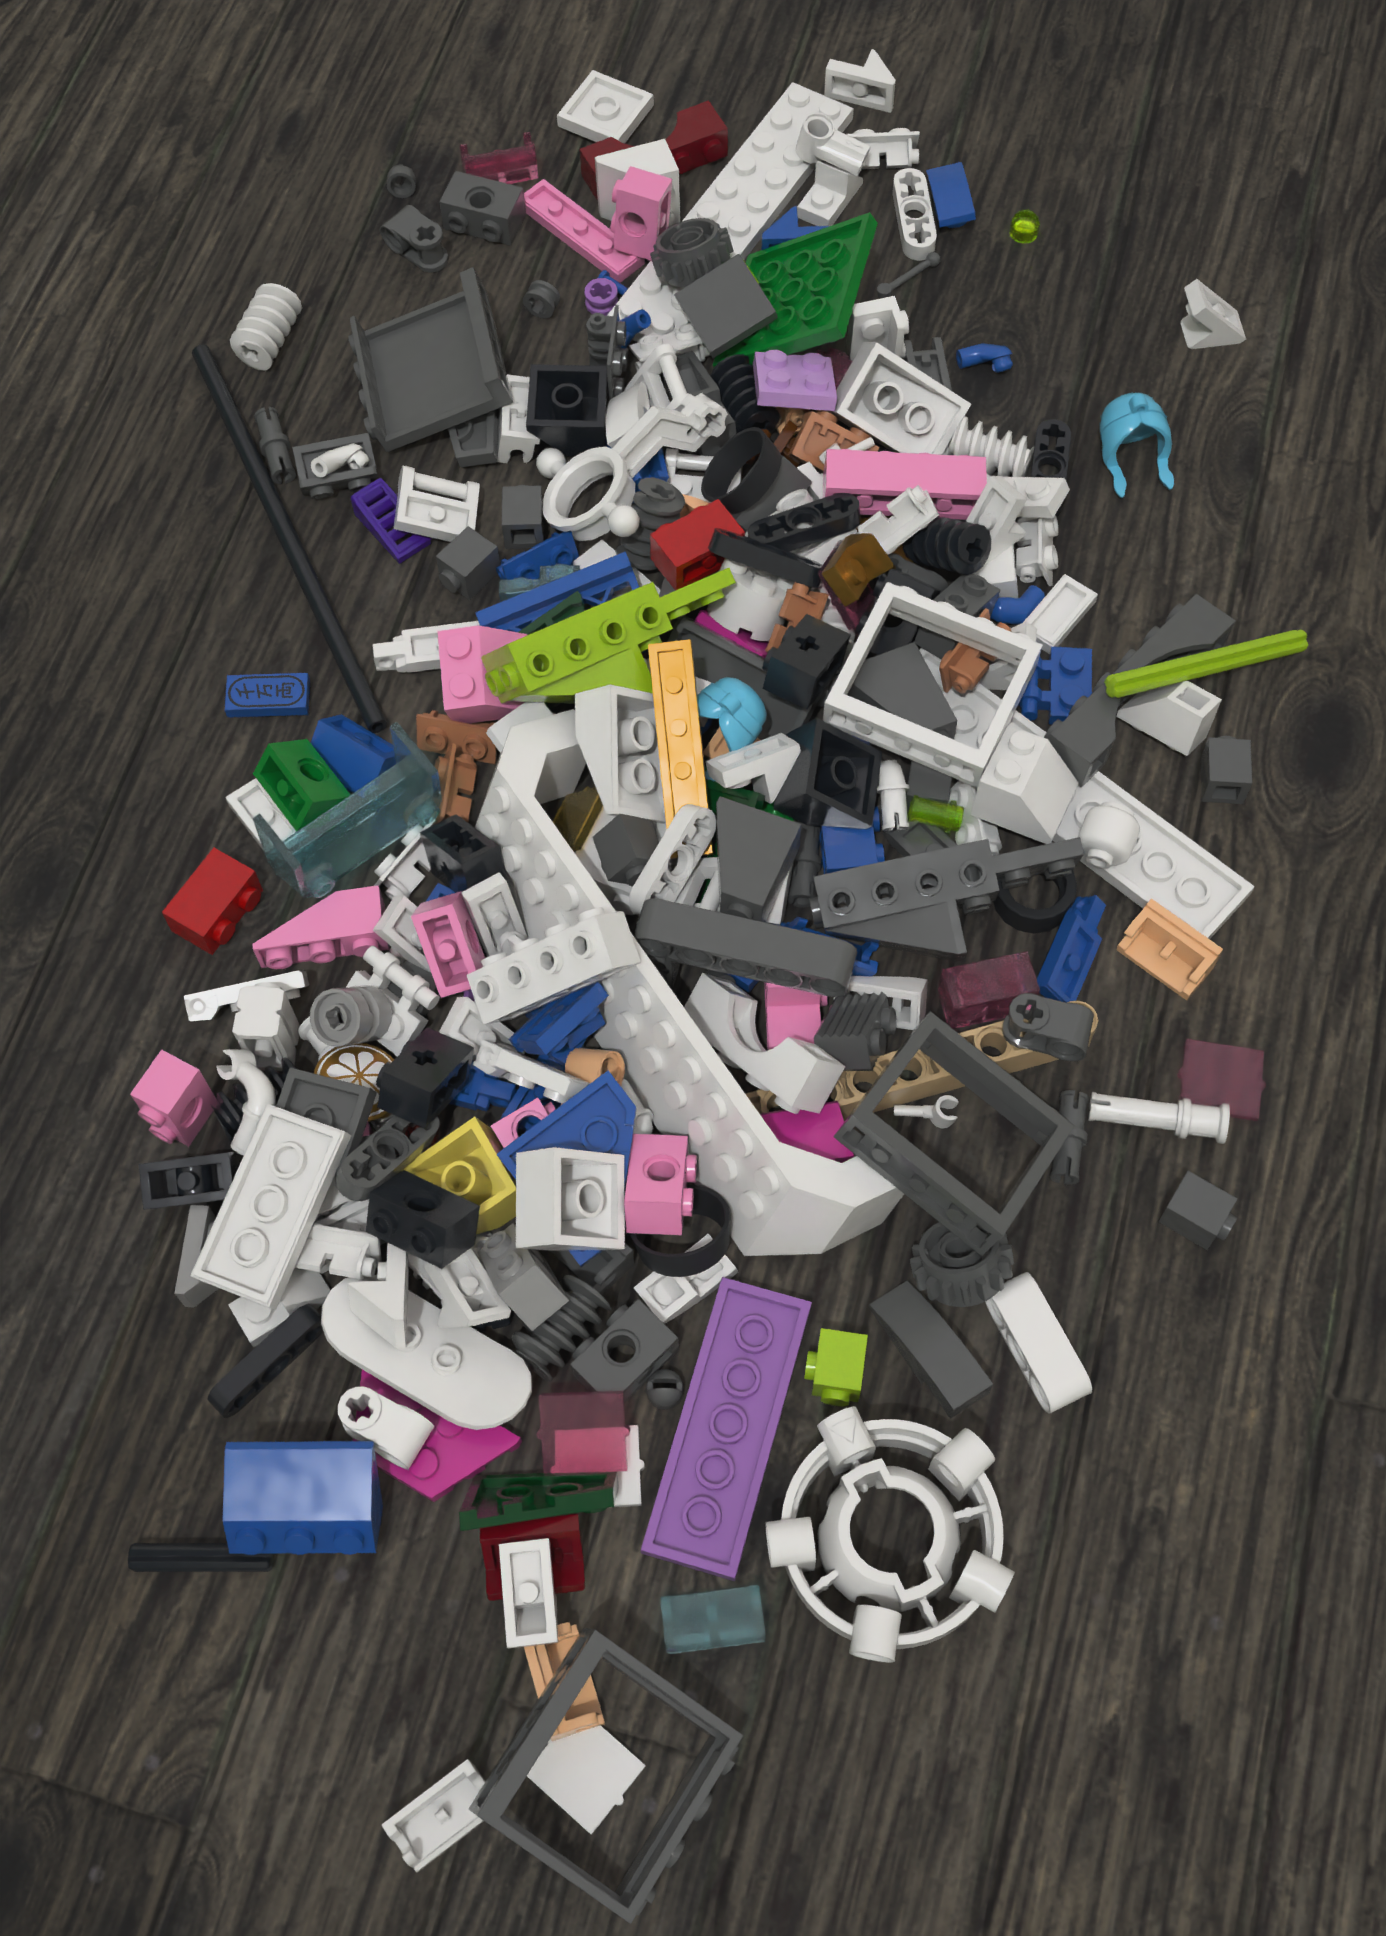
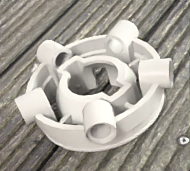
[765,1407,1015,1663]

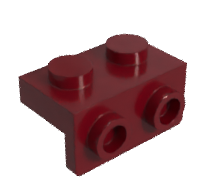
[480,1514,585,1601]

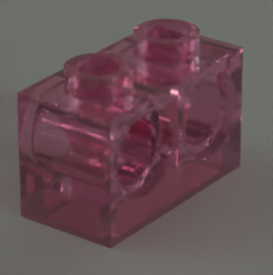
[938,951,1040,1029]

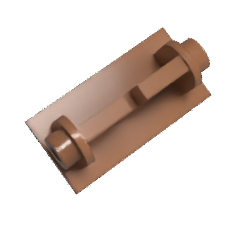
[765,582,829,653]
[939,608,1012,694]
[416,710,497,765]
[426,744,477,826]

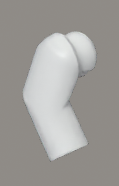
[311,443,369,477]

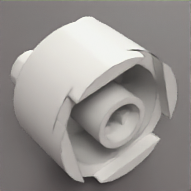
[707,558,794,641]

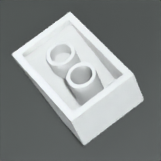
[827,342,971,455]
[575,684,666,824]

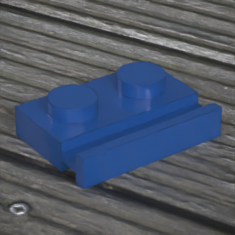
[508,982,609,1055]

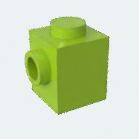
[804,1328,868,1406]

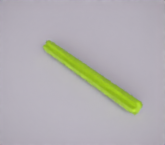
[1104,630,1309,698]

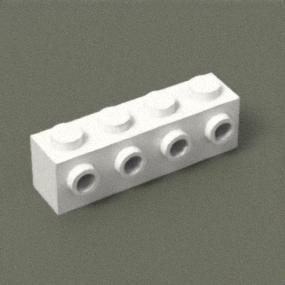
[467,907,641,1025]

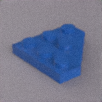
[497,1071,637,1267]

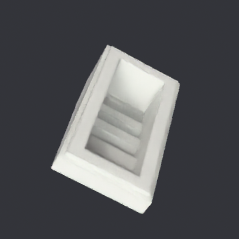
[834,976,928,1030]

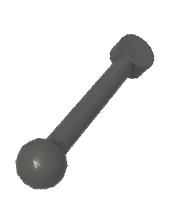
[877,252,940,299]

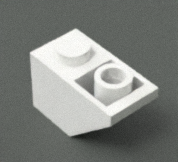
[1116,681,1222,756]

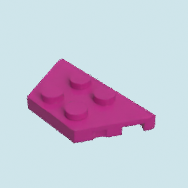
[353,1369,522,1502]

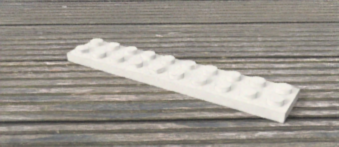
[607,82,854,342]
[919,648,1255,939]

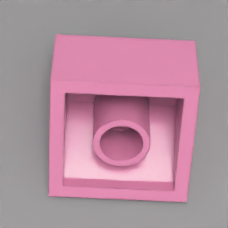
[437,625,527,724]

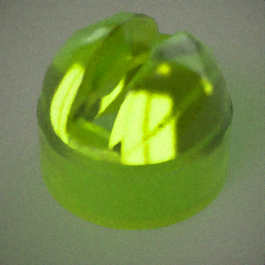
[1009,209,1040,243]

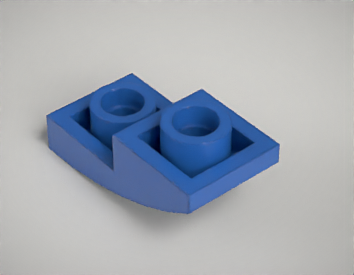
[926,162,976,228]

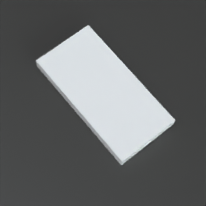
[190,1104,351,1310]

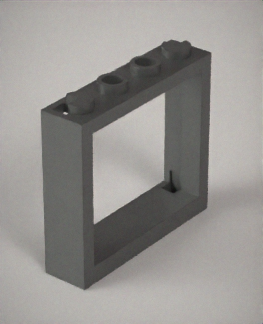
[833,1011,1074,1256]
[468,1627,743,1924]

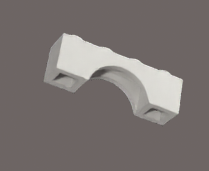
[684,973,845,1114]

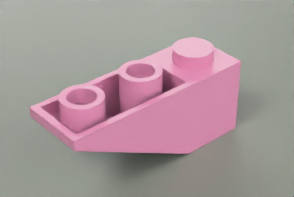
[253,885,389,969]

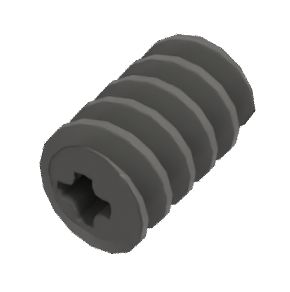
[615,477,685,570]
[511,1275,612,1382]

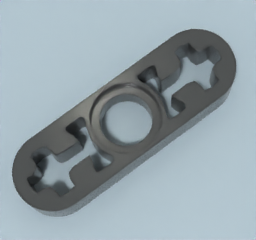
[336,1116,439,1201]

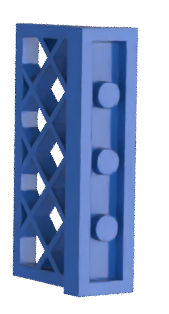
[475,552,648,654]

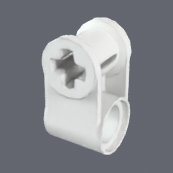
[338,1386,434,1470]

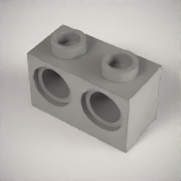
[477,1223,569,1331]

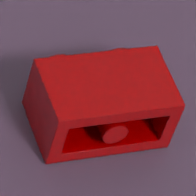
[650,499,745,591]
[162,847,263,955]

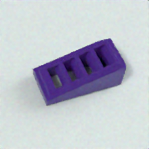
[351,478,431,564]

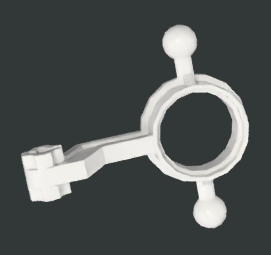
[536,393,728,541]

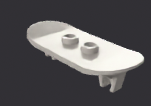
[321,1275,532,1430]

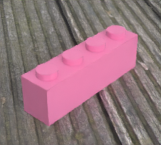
[823,449,987,520]

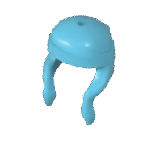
[1099,393,1174,498]
[697,677,767,781]

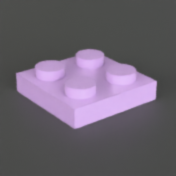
[753,350,837,411]

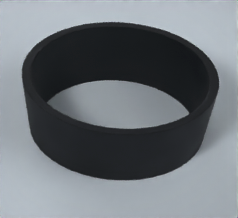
[701,427,781,514]
[630,1185,730,1277]

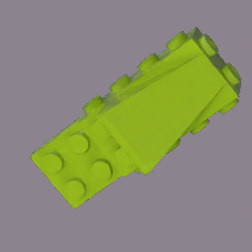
[481,568,736,704]

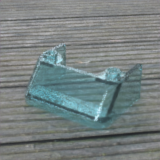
[253,721,442,898]

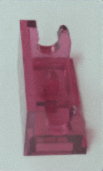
[459,132,538,184]

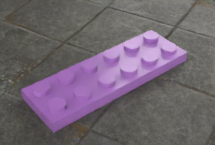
[641,1277,812,1581]

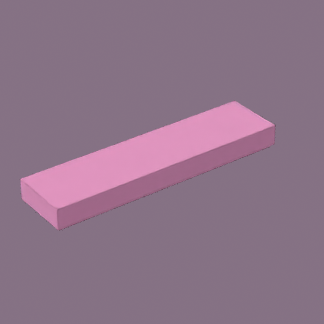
[524,179,645,283]

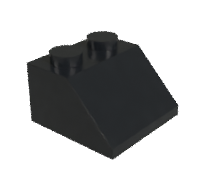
[526,364,609,457]
[773,718,882,829]

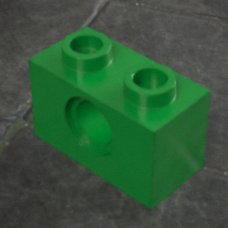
[253,739,352,832]

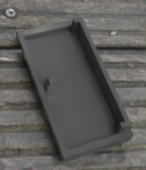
[667,615,824,740]

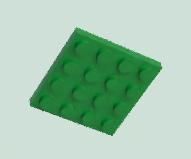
[712,212,878,367]

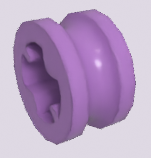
[584,278,618,316]

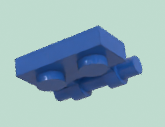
[1018,646,1092,724]

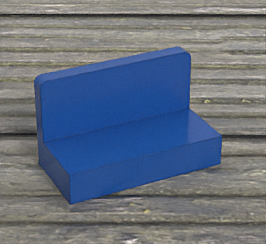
[311,714,406,801]

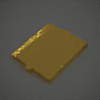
[553,786,603,851]

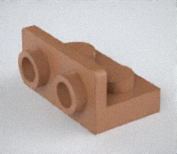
[788,410,880,473]

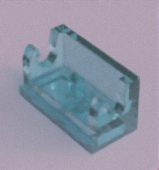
[660,1585,766,1654]

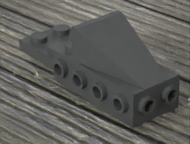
[809,837,1084,962]

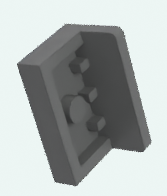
[292,432,378,499]

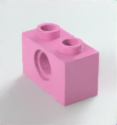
[610,166,672,261]
[411,891,485,998]
[130,1049,218,1147]
[624,1134,697,1235]

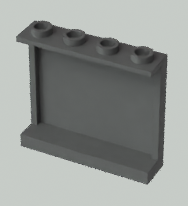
[348,267,513,452]

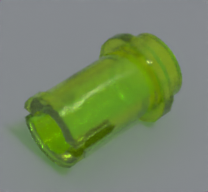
[908,795,964,834]

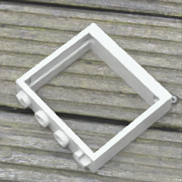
[823,582,1043,788]

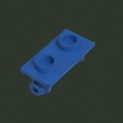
[496,531,579,597]

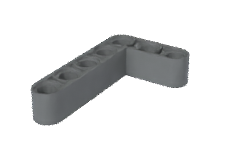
[634,899,857,997]

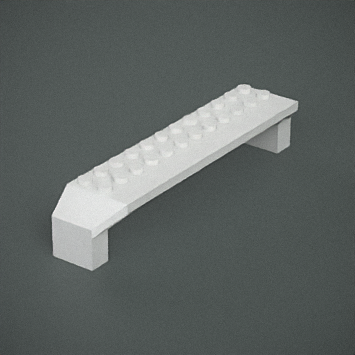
[475,709,904,1256]

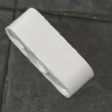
[985,1272,1092,1414]

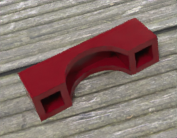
[579,100,728,201]

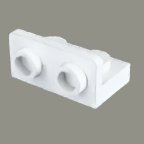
[845,296,909,366]

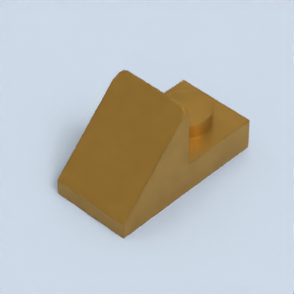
[822,533,894,607]

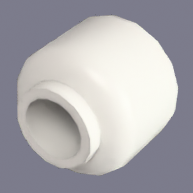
[1078,802,1140,869]

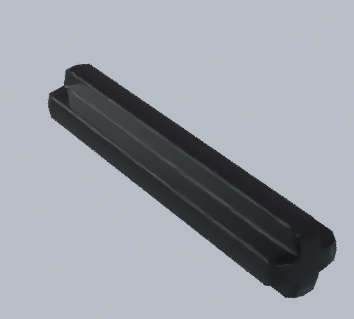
[128,1543,274,1572]

